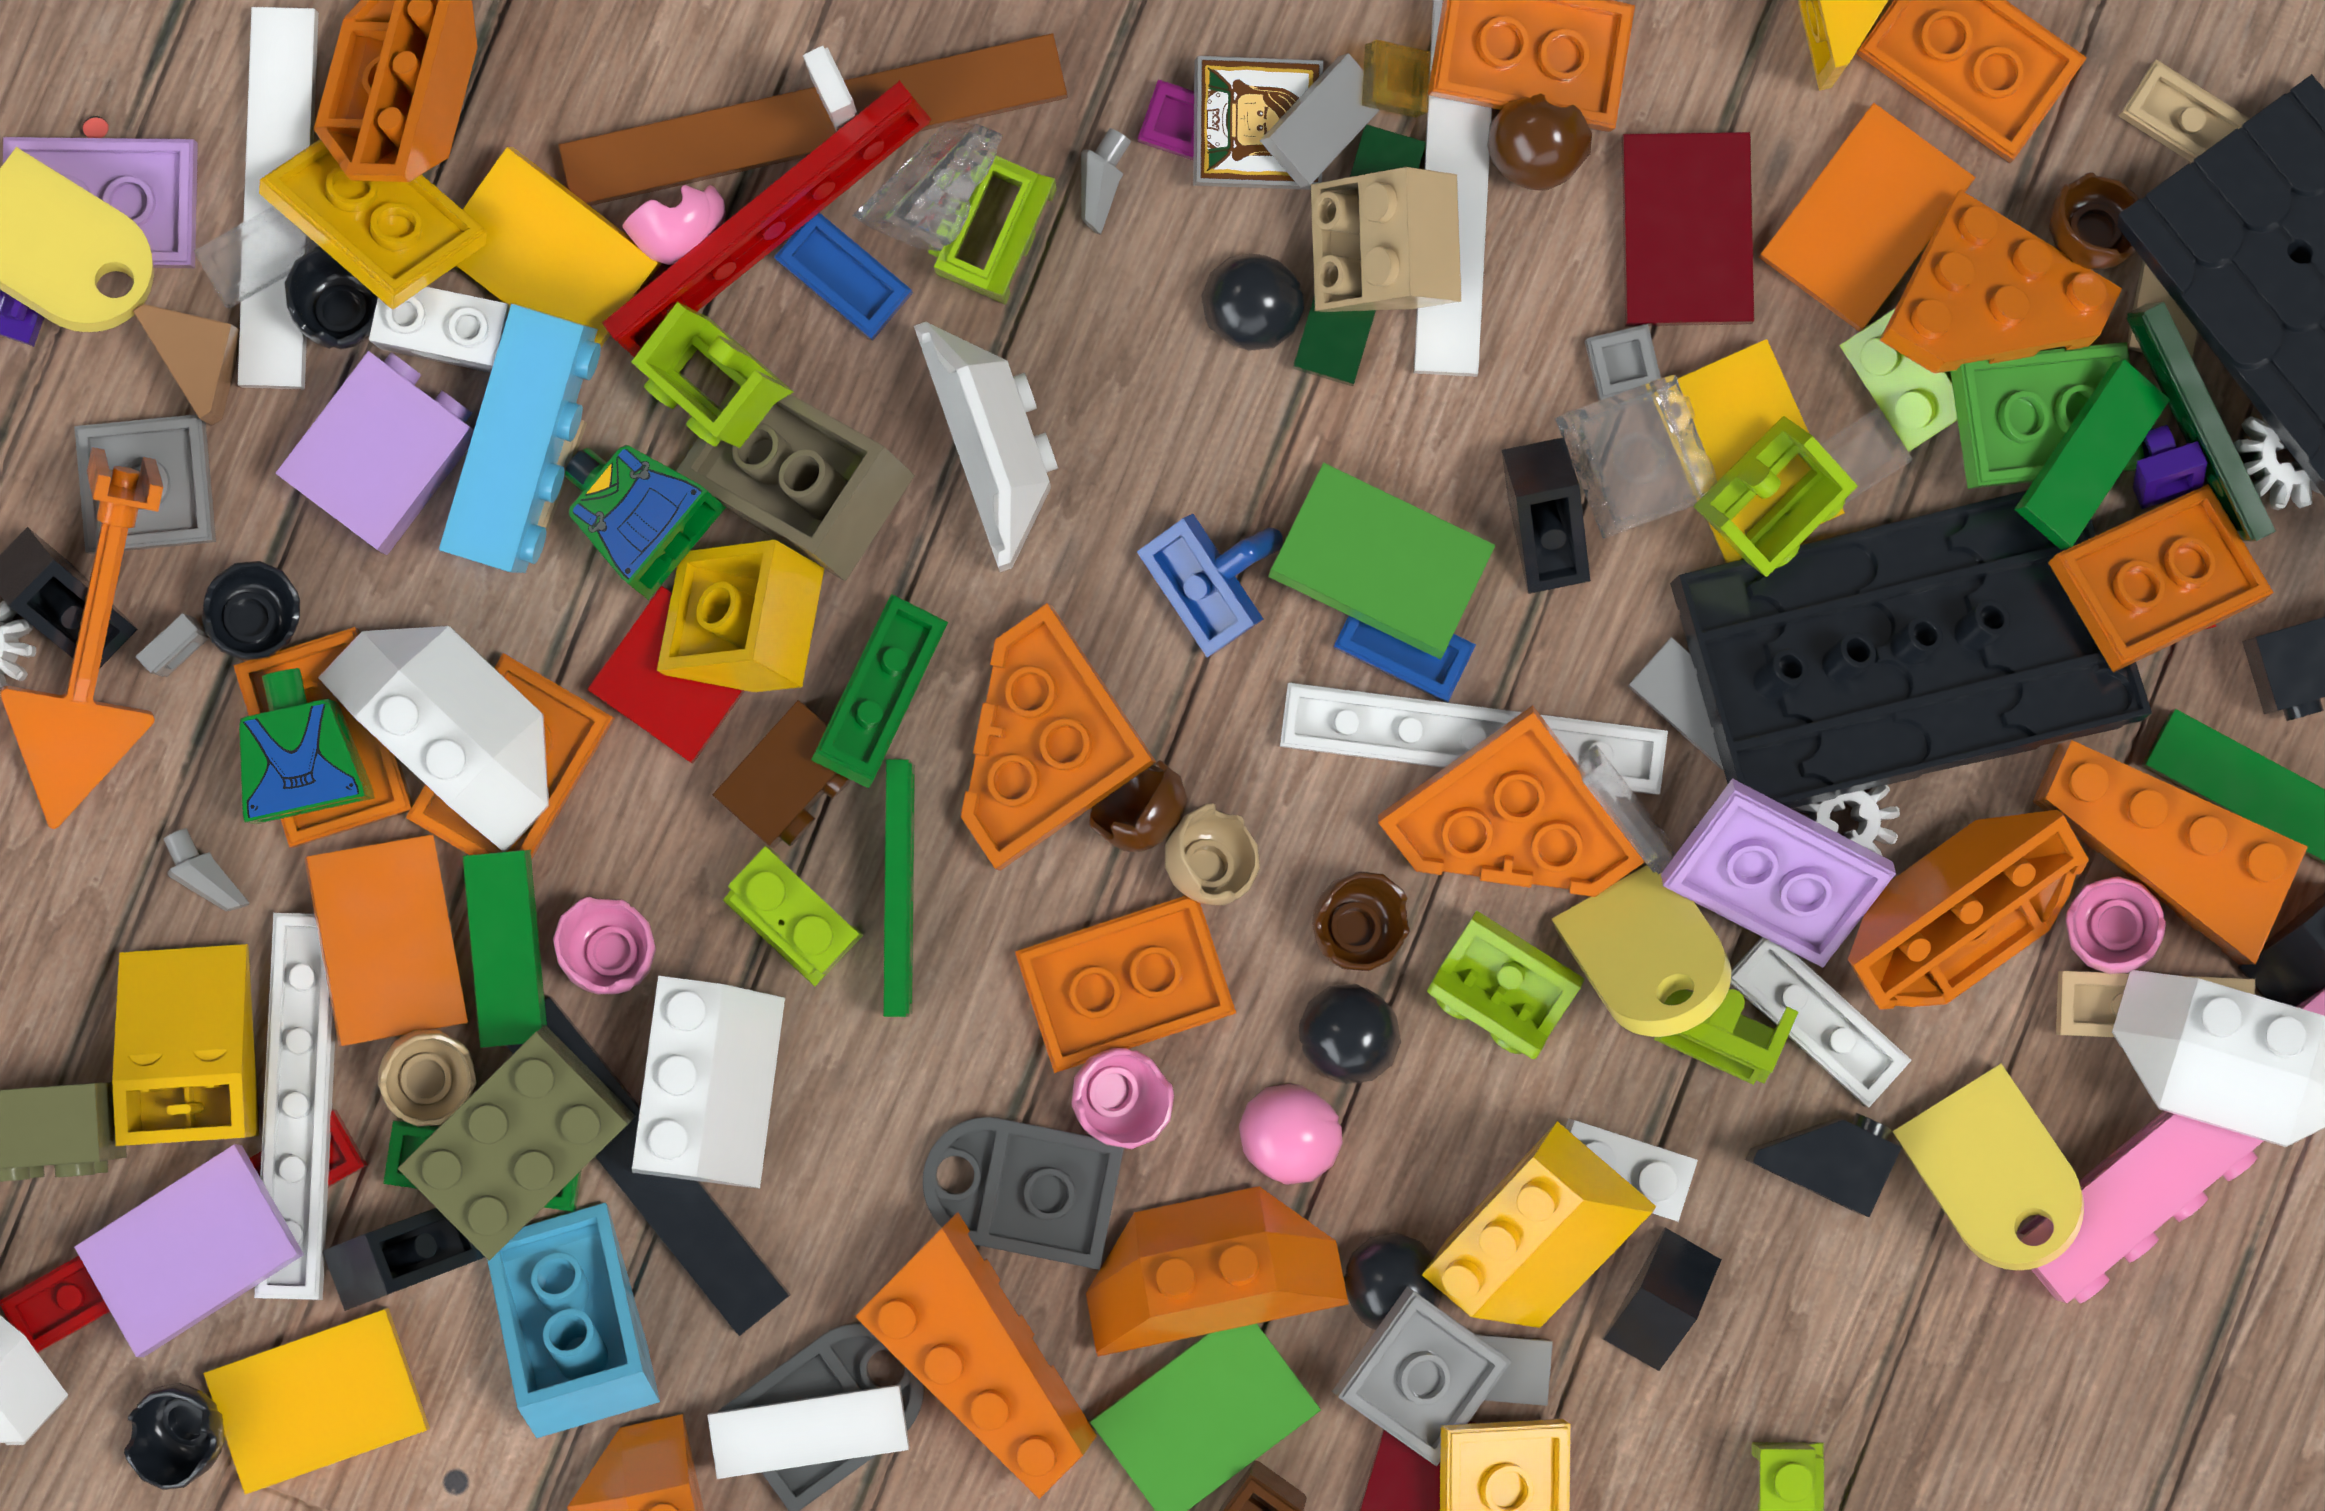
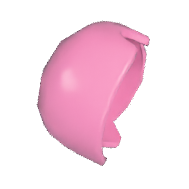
[622,185,726,265]
[2066,876,2166,974]
[553,896,656,994]
[1072,1048,1174,1149]
[1239,1083,1342,1185]

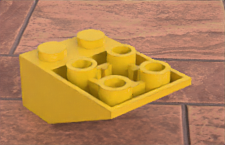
[112,944,259,1146]

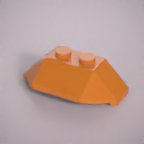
[314,0,477,182]
[1848,810,2089,1010]
[1086,1186,1349,1357]
[567,1413,704,1511]

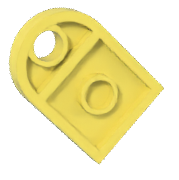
[0,147,154,332]
[1552,856,1731,1037]
[1892,1064,2084,1270]

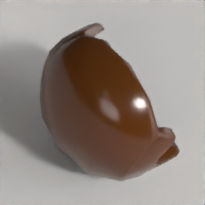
[1487,93,1592,191]
[2049,172,2139,269]
[1089,760,1188,852]
[1312,872,1410,971]

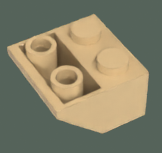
[1311,167,1462,312]

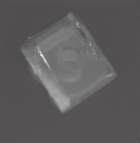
[852,122,1003,251]
[1555,375,1717,539]

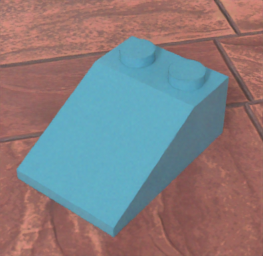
[487,1203,660,1438]

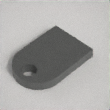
[923,1117,1124,1270]
[718,1322,925,1511]

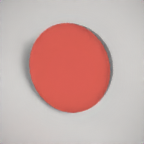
[83,116,108,138]

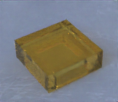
[1362,39,1430,118]

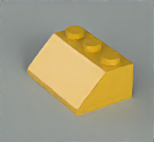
[1422,1121,1656,1328]

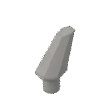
[1081,128,1131,235]
[163,828,249,912]

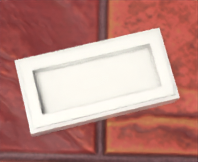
[803,46,858,131]

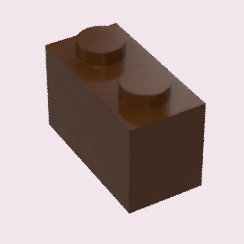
[712,700,851,848]

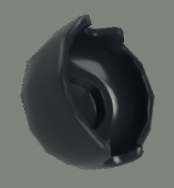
[285,247,378,350]
[1201,253,1304,351]
[202,561,301,661]
[1299,984,1401,1084]
[1344,1232,1442,1330]
[124,1383,224,1490]

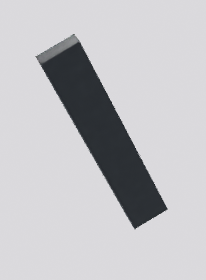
[506,996,791,1336]

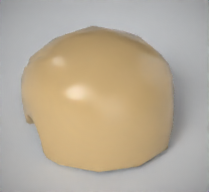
[1165,803,1260,905]
[378,1029,477,1126]

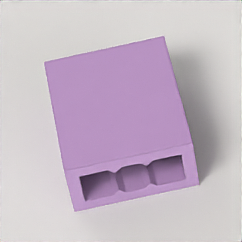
[276,351,474,555]

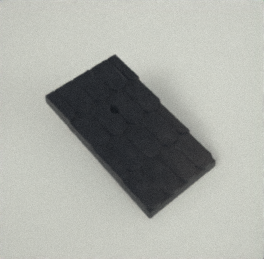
[2117,74,2325,497]
[1670,490,2152,808]

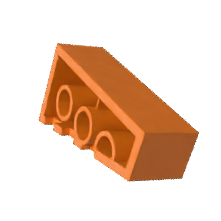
[2032,740,2308,965]
[855,1212,1097,1499]

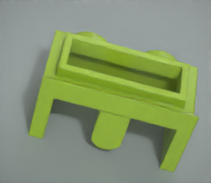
[928,151,1057,305]
[631,302,794,448]
[1693,416,1858,577]
[723,846,864,987]
[1654,989,1799,1085]
[1752,1442,1824,1511]

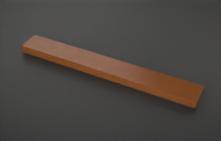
[559,33,1068,206]

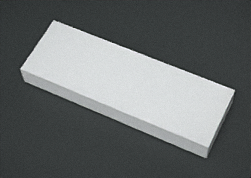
[1730,937,1912,1108]
[708,1384,910,1479]

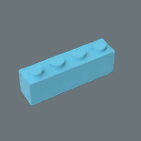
[439,304,601,573]

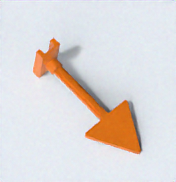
[0,447,163,829]

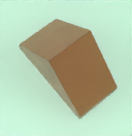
[133,304,240,426]

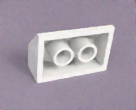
[632,976,785,1189]

